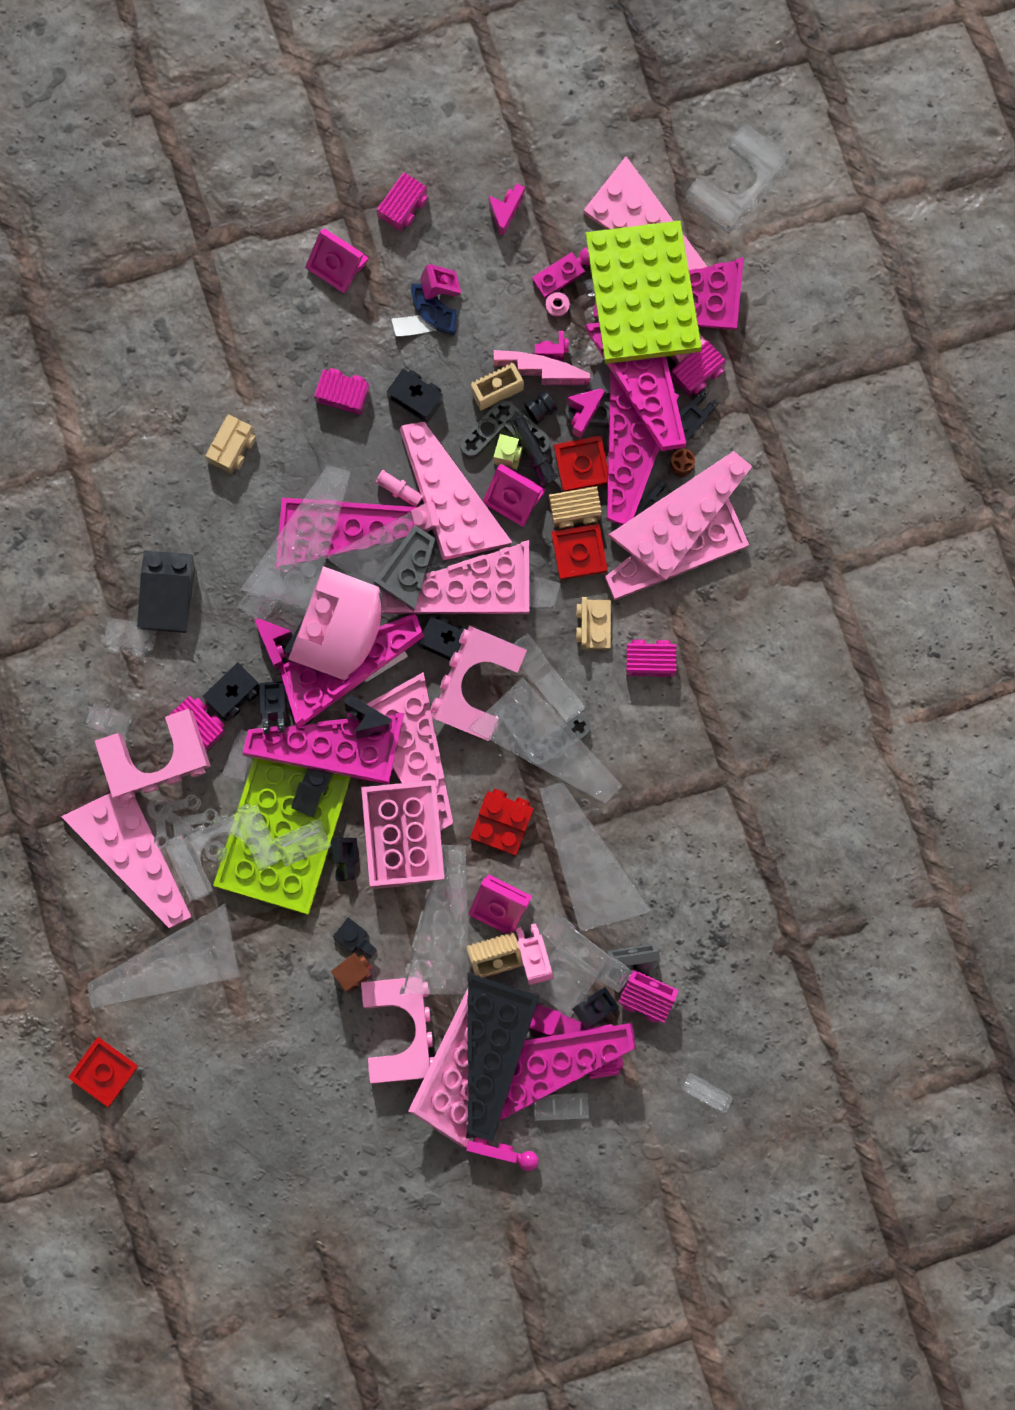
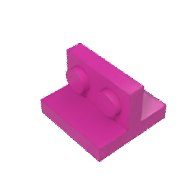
[305,228,369,293]
[483,464,546,527]
[468,874,532,934]

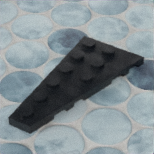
[467,972,540,1142]

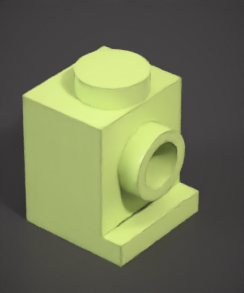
[494,434,523,471]

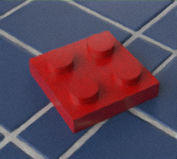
[554,436,608,492]
[551,524,608,580]
[68,1037,139,1107]

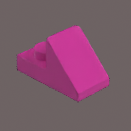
[488,183,525,236]
[420,264,462,300]
[567,388,605,438]
[255,619,293,669]
[530,1004,583,1036]

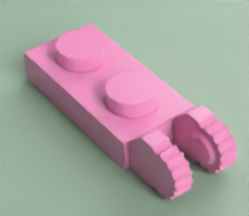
[516,923,554,985]

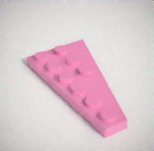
[584,157,707,270]
[608,451,752,581]
[605,498,749,601]
[382,540,529,614]
[408,989,469,1148]

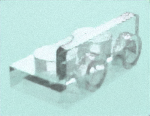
[101,618,156,657]

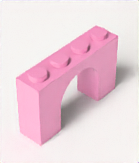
[430,626,527,741]
[95,709,211,801]
[361,976,434,1084]

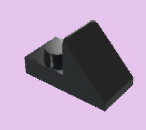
[345,695,392,739]
[291,769,334,818]
[572,987,619,1030]

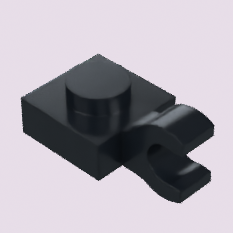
[332,837,358,882]
[333,917,377,957]

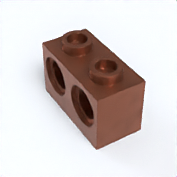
[330,953,372,995]

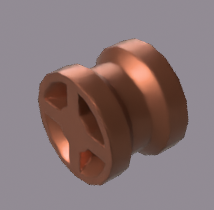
[670,449,695,477]

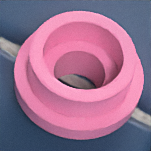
[546,292,570,316]

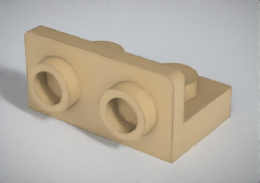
[576,597,611,650]

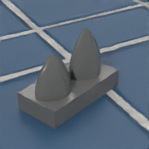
[607,943,660,986]

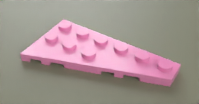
[400,422,513,560]
[367,672,453,831]
[61,793,192,929]

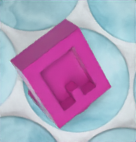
[535,331,569,361]

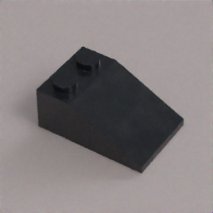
[137,550,195,633]

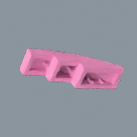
[494,350,590,385]

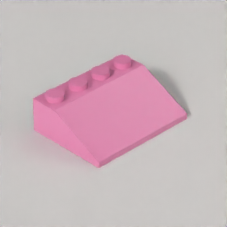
[361,780,445,889]

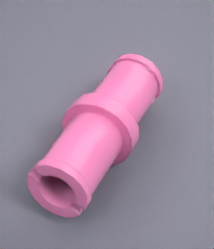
[375,470,422,507]

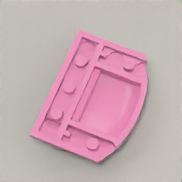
[289,566,381,680]

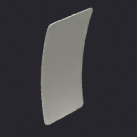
[392,315,436,336]

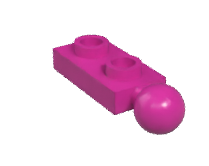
[532,247,590,299]
[466,1137,539,1171]

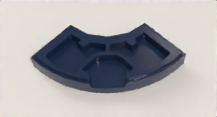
[411,283,457,335]

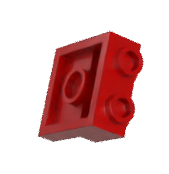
[470,789,534,856]

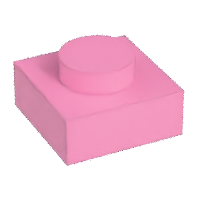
[411,502,440,532]

